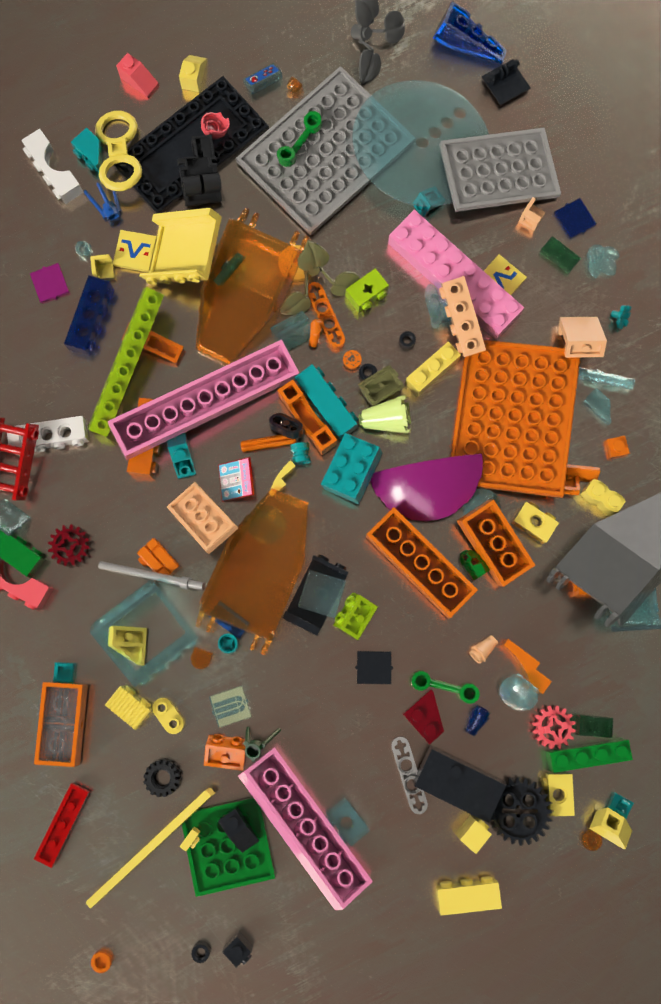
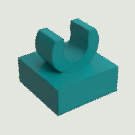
[606,792,634,819]

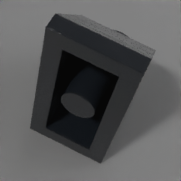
[218,806,260,853]

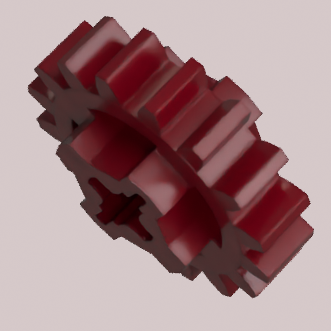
[48,524,91,567]

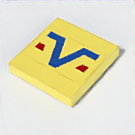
[113,230,157,273]
[484,254,527,295]

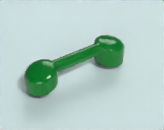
[277,111,322,167]
[411,670,480,704]

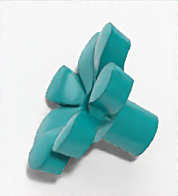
[611,305,632,329]

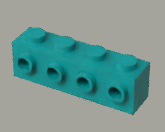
[294,364,359,440]

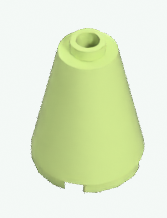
[358,395,411,433]

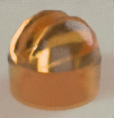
[287,76,303,93]

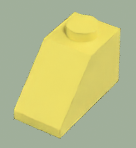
[179,55,207,92]

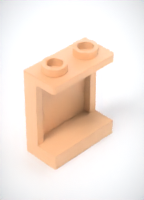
[558,317,607,357]

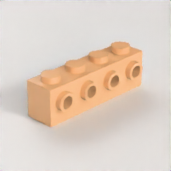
[439,276,486,357]

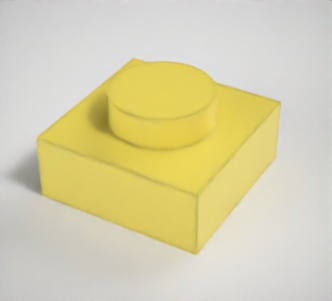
[180,826,201,851]

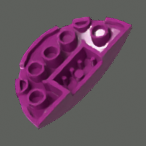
[370,454,483,521]

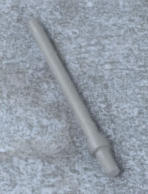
[99,561,205,590]

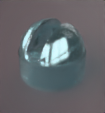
[75,241,91,257]

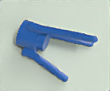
[84,182,122,221]

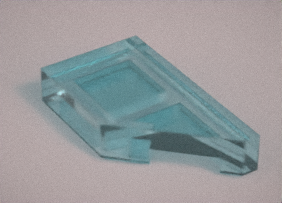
[583,388,611,425]

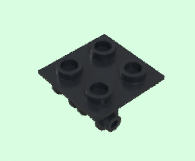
[482,59,531,105]

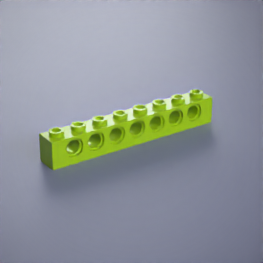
[87,287,164,437]

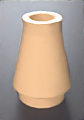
[469,635,498,664]

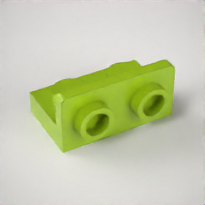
[333,592,378,640]

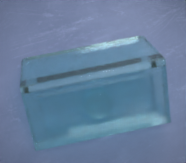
[270,311,311,351]

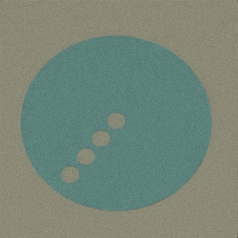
[352,80,489,207]

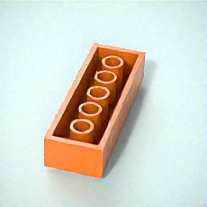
[366,507,478,619]

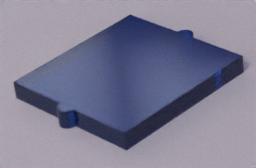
[554,198,597,239]

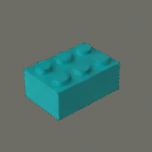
[321,433,383,504]

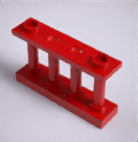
[0,417,39,501]

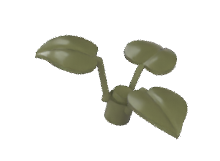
[280,240,360,315]

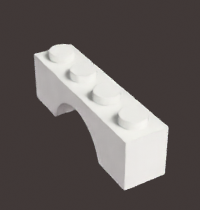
[21,129,84,204]

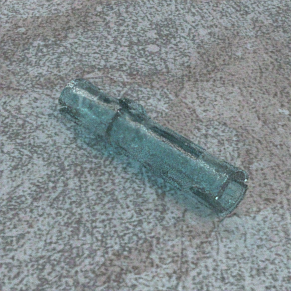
[578,367,635,390]

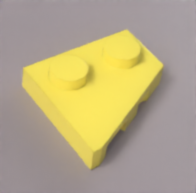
[108,626,147,666]

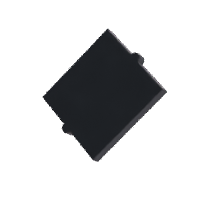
[355,651,393,684]

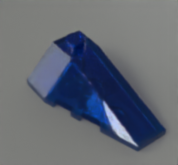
[433,1,507,64]

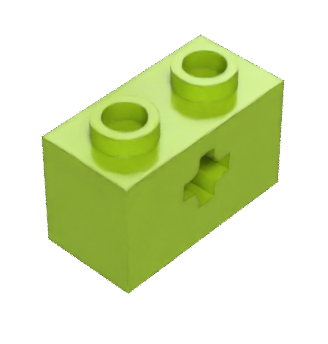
[345,268,389,313]

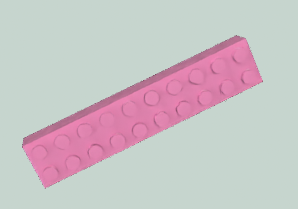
[108,340,299,460]

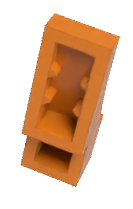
[121,324,184,364]
[500,639,552,695]

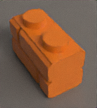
[137,538,182,583]

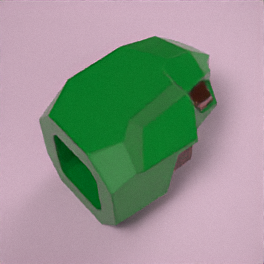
[460,550,490,581]

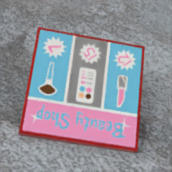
[218,457,254,502]

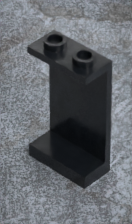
[282,554,349,636]

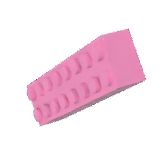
[388,210,524,340]
[238,747,373,910]

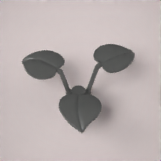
[351,0,405,84]

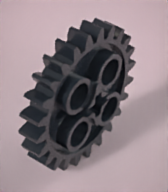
[491,777,554,846]

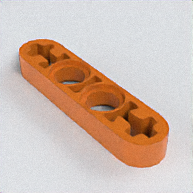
[308,282,345,350]

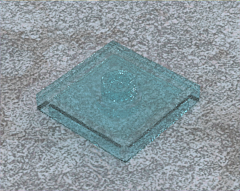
[298,570,346,619]

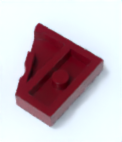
[403,689,444,745]

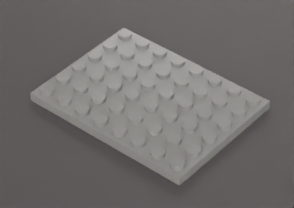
[236,66,416,236]

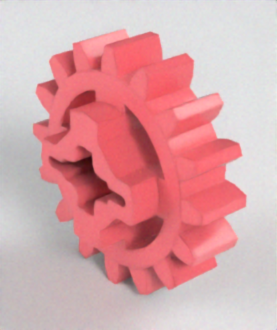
[532,705,576,749]

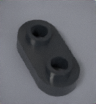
[269,413,303,439]

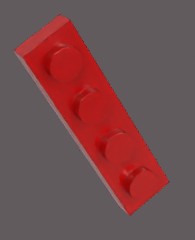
[34,783,90,868]

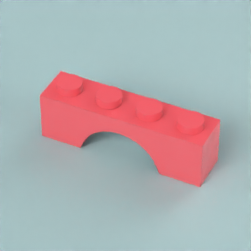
[0,559,54,610]

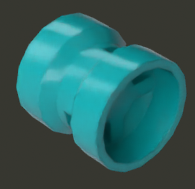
[290,442,311,465]
[218,634,239,654]

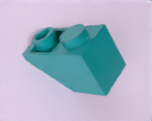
[71,127,103,173]
[167,432,196,479]

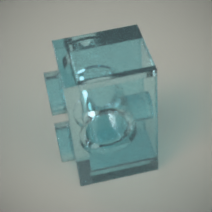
[326,796,370,846]

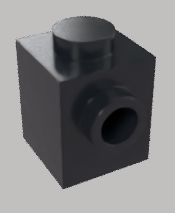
[222,931,253,968]

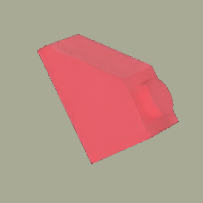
[116,53,159,98]

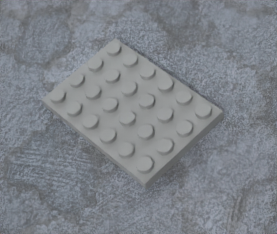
[439,128,561,212]

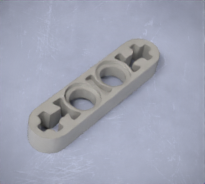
[391,736,428,814]

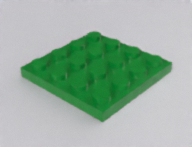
[182,797,276,897]

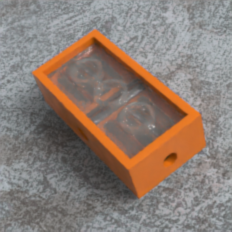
[34,682,88,767]

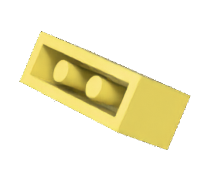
[405,342,461,397]
[436,876,502,916]

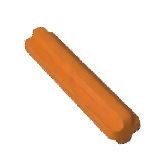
[240,435,296,452]

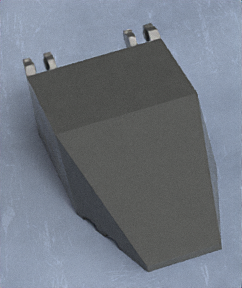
[547,493,661,627]

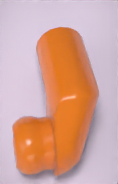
[308,319,324,347]

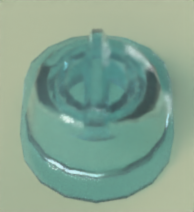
[425,284,452,329]

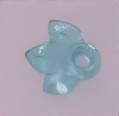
[587,244,620,278]

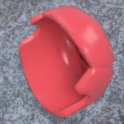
[201,112,230,139]

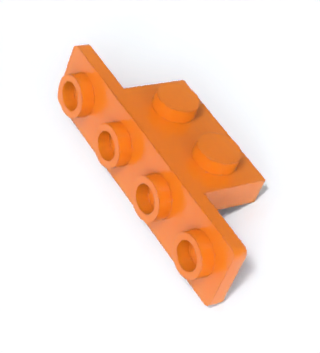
[564,464,601,495]

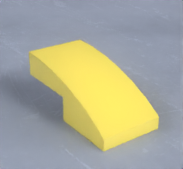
[269,460,296,499]

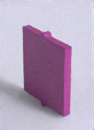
[30,263,70,303]

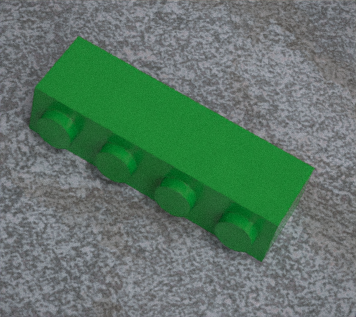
[0,525,46,578]
[545,738,633,773]

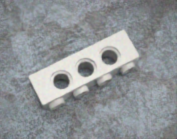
[7,416,89,455]

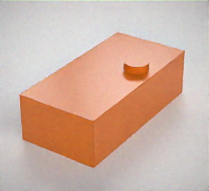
[457,500,535,587]

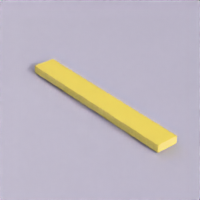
[86,788,215,909]

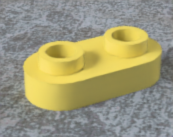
[152,698,185,734]

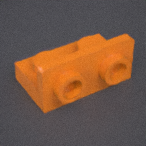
[204,734,246,771]

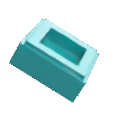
[53,662,76,683]

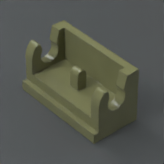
[358,365,404,406]

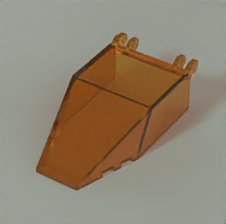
[196,208,310,364]
[195,488,308,655]

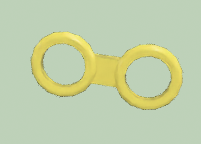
[95,111,142,191]

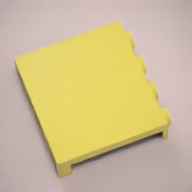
[139,208,222,285]

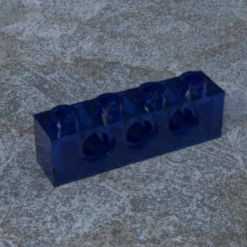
[64,275,114,356]

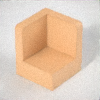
[519,197,545,231]

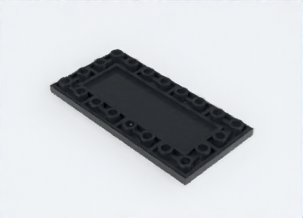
[113,76,269,214]

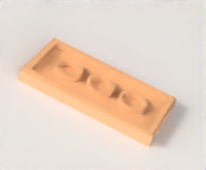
[167,482,238,554]

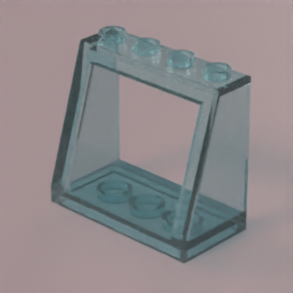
[90,579,198,687]

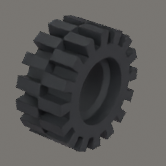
[143,759,182,797]

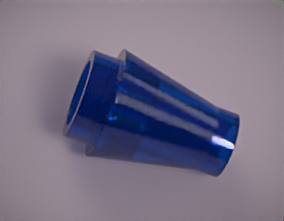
[465,705,490,736]

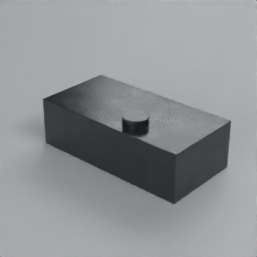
[413,746,506,823]

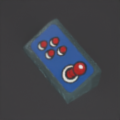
[243,63,282,95]

